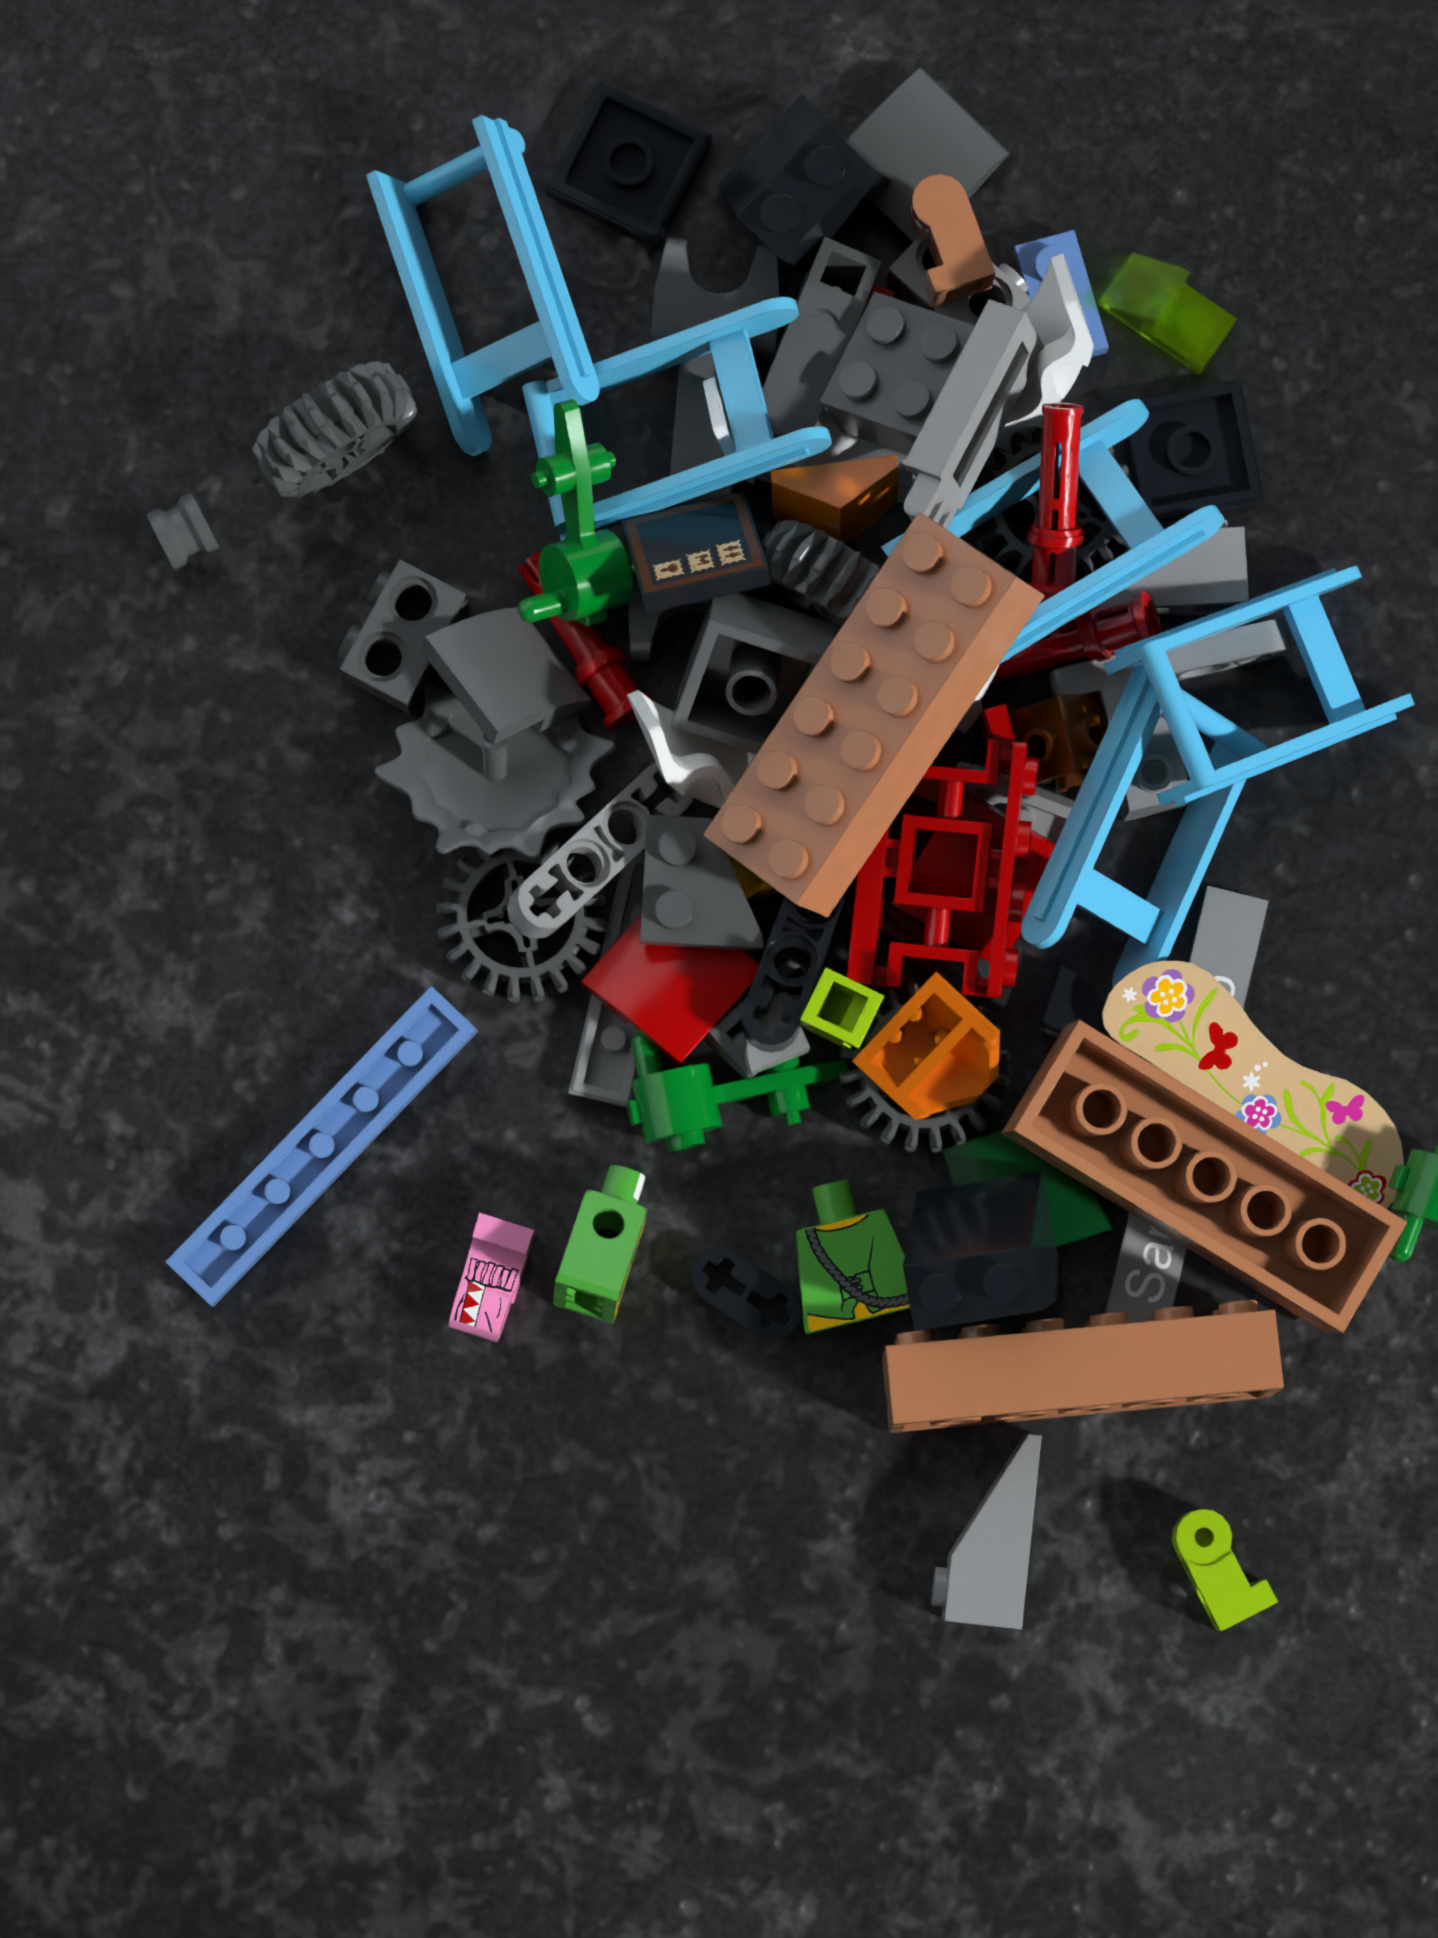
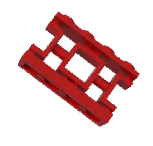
[847,739,1039,998]

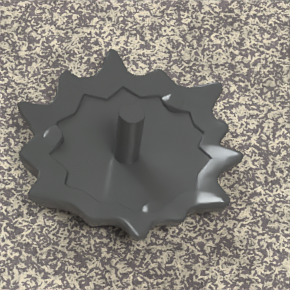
[374,682,616,860]

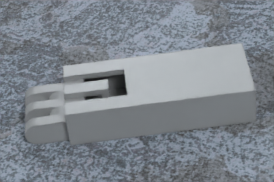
[904,299,1044,529]

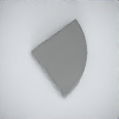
[745,992,810,1076]

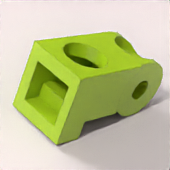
[800,968,884,1050]
[1171,1509,1278,1631]

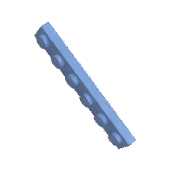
[166,986,478,1307]

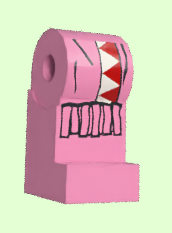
[449,1213,536,1343]

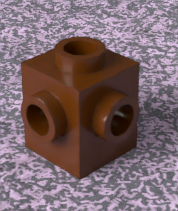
[1011,693,1108,793]

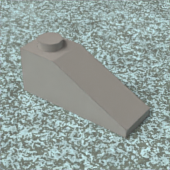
[1074,519,1249,620]
[931,1434,1042,1630]

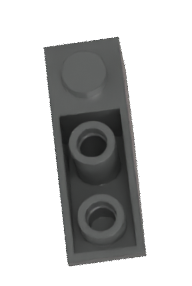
[762,236,882,436]

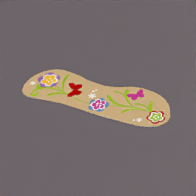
[1102,961,1404,1209]

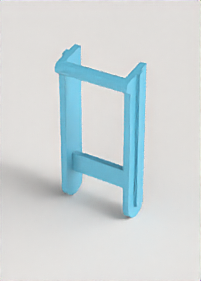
[366,115,600,456]
[522,297,832,541]
[881,399,1224,671]
[1103,565,1415,807]
[1021,663,1267,988]

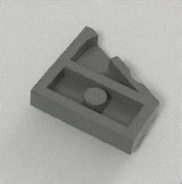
[640,814,764,951]

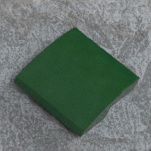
[942,1130,1111,1247]

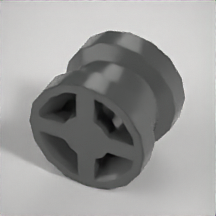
[146,492,219,570]

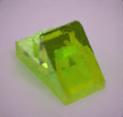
[1097,252,1237,374]

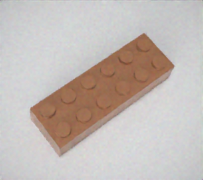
[703,511,1045,917]
[1001,1020,1407,1333]
[882,1300,1284,1433]

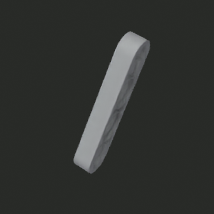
[1048,619,1293,697]
[507,762,693,939]

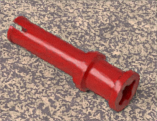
[1027,403,1085,600]
[517,550,655,731]
[989,590,1162,686]

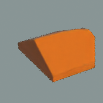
[770,455,898,543]
[852,972,1000,1120]

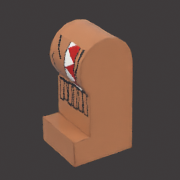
[909,174,996,308]

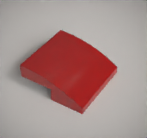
[890,790,1056,963]
[579,914,759,1065]

